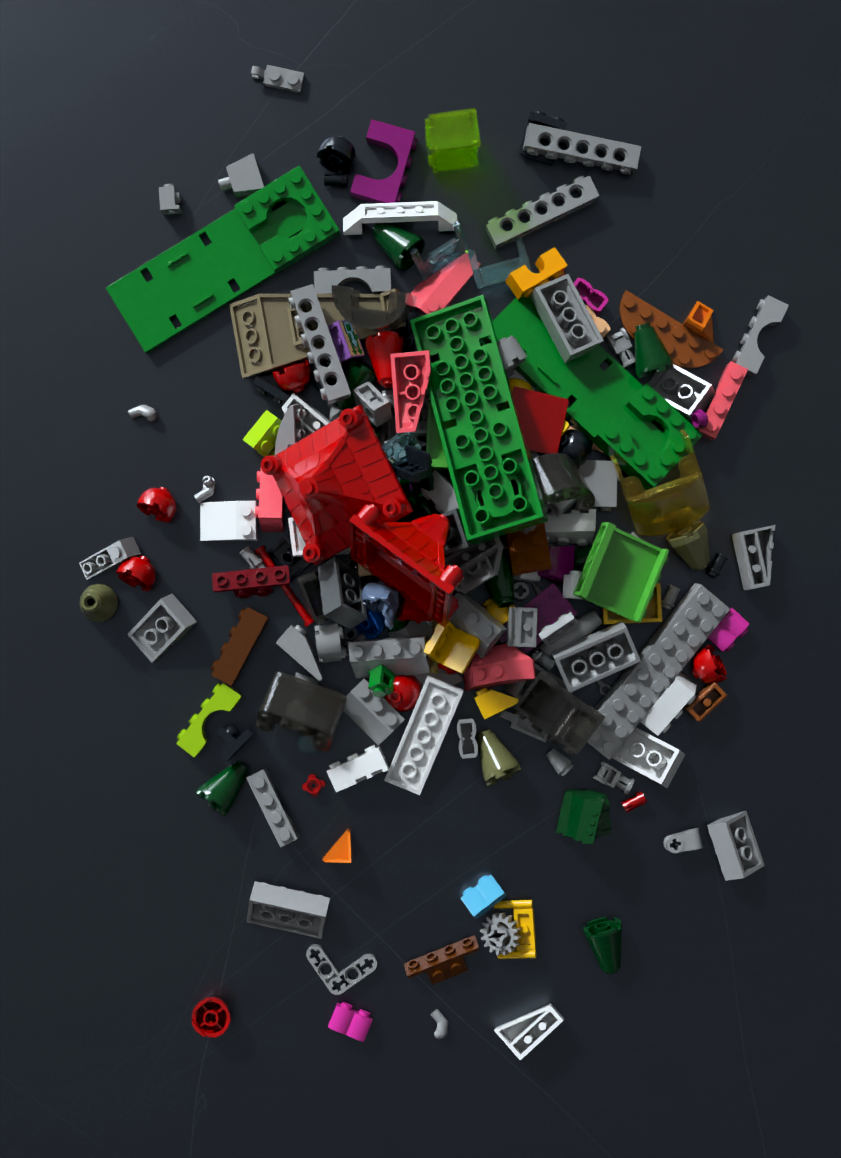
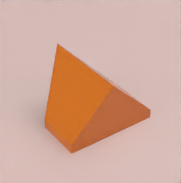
[683,301,714,343]
[322,828,353,863]

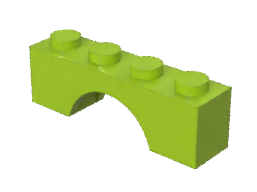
[176,682,244,758]

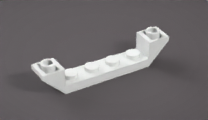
[343,201,458,235]

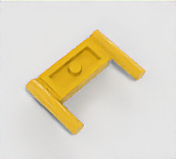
[494,900,537,959]

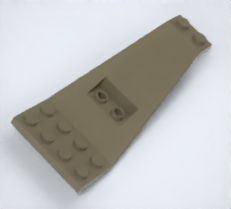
[229,288,406,379]

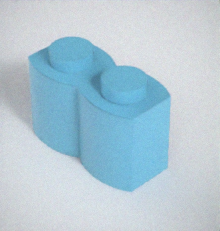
[461,875,507,919]

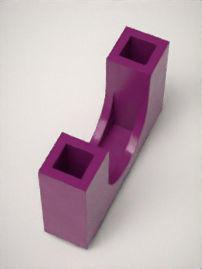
[350,119,418,204]

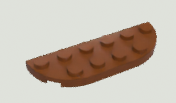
[619,290,723,369]

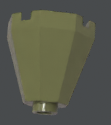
[666,521,710,571]

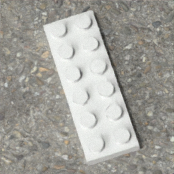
[384,675,464,795]

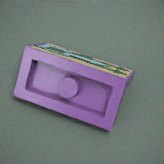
[328,320,365,364]

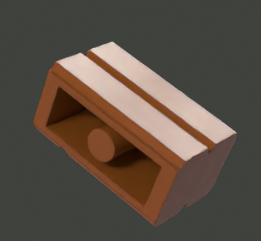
[684,682,727,723]

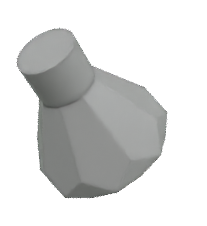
[327,403,343,422]

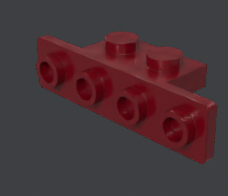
[212,565,290,598]

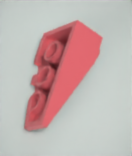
[405,253,481,315]

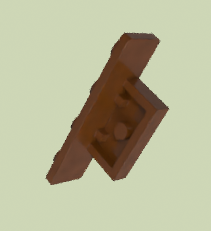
[404,935,480,985]

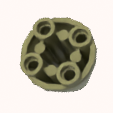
[80,584,118,622]
[477,729,522,787]

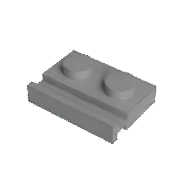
[507,607,538,647]

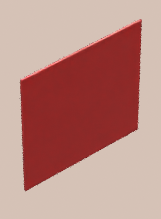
[509,386,569,456]

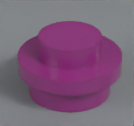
[691,409,708,429]

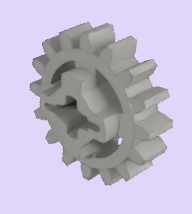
[480,912,522,955]

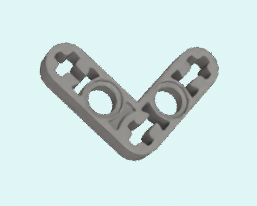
[306,944,377,995]

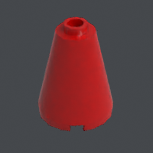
[365,331,404,388]

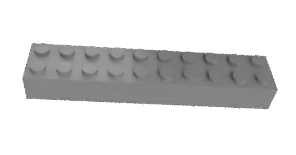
[575,583,730,760]

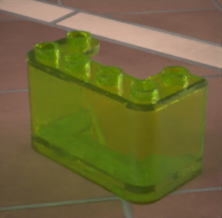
[425,108,481,172]

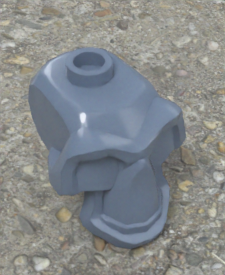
[361,581,401,629]

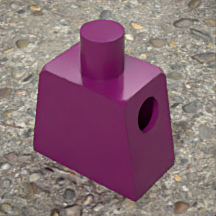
[537,546,575,584]

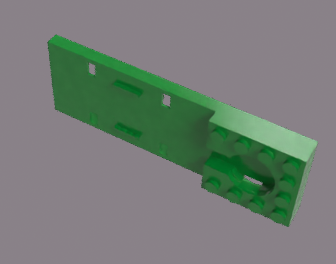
[106,165,341,354]
[410,295,549,545]
[483,296,703,494]

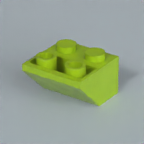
[242,410,281,457]

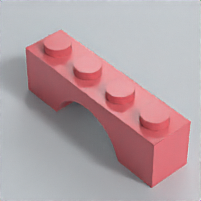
[697,361,748,441]

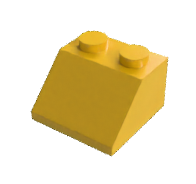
[474,688,520,719]

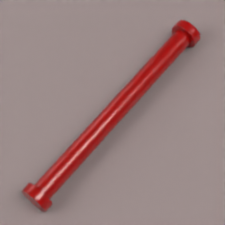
[254,545,315,627]

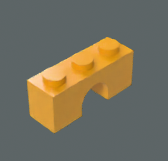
[505,247,568,300]

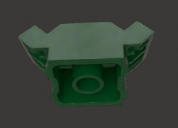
[556,789,611,844]

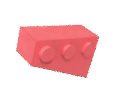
[255,469,285,532]

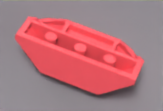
[463,643,536,692]

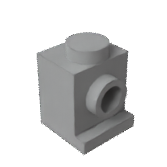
[159,184,182,215]

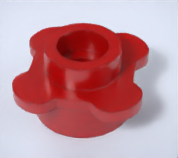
[302,774,325,797]

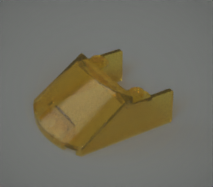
[610,429,710,536]

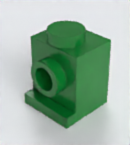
[367,664,395,698]

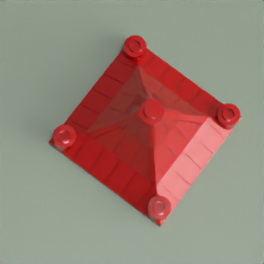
[261,405,413,565]
[349,504,464,628]

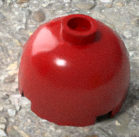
[272,359,312,393]
[136,487,176,522]
[116,556,156,591]
[691,645,727,684]
[384,675,421,712]
[192,997,231,1038]

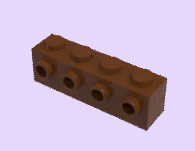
[210,607,269,686]

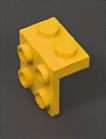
[423,621,481,674]

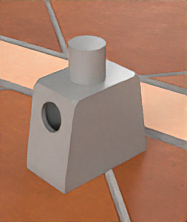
[218,153,264,197]

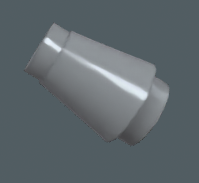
[546,748,574,777]

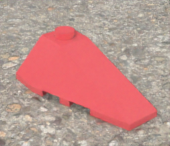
[390,350,431,433]

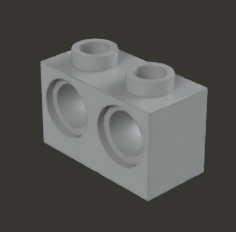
[353,381,392,427]

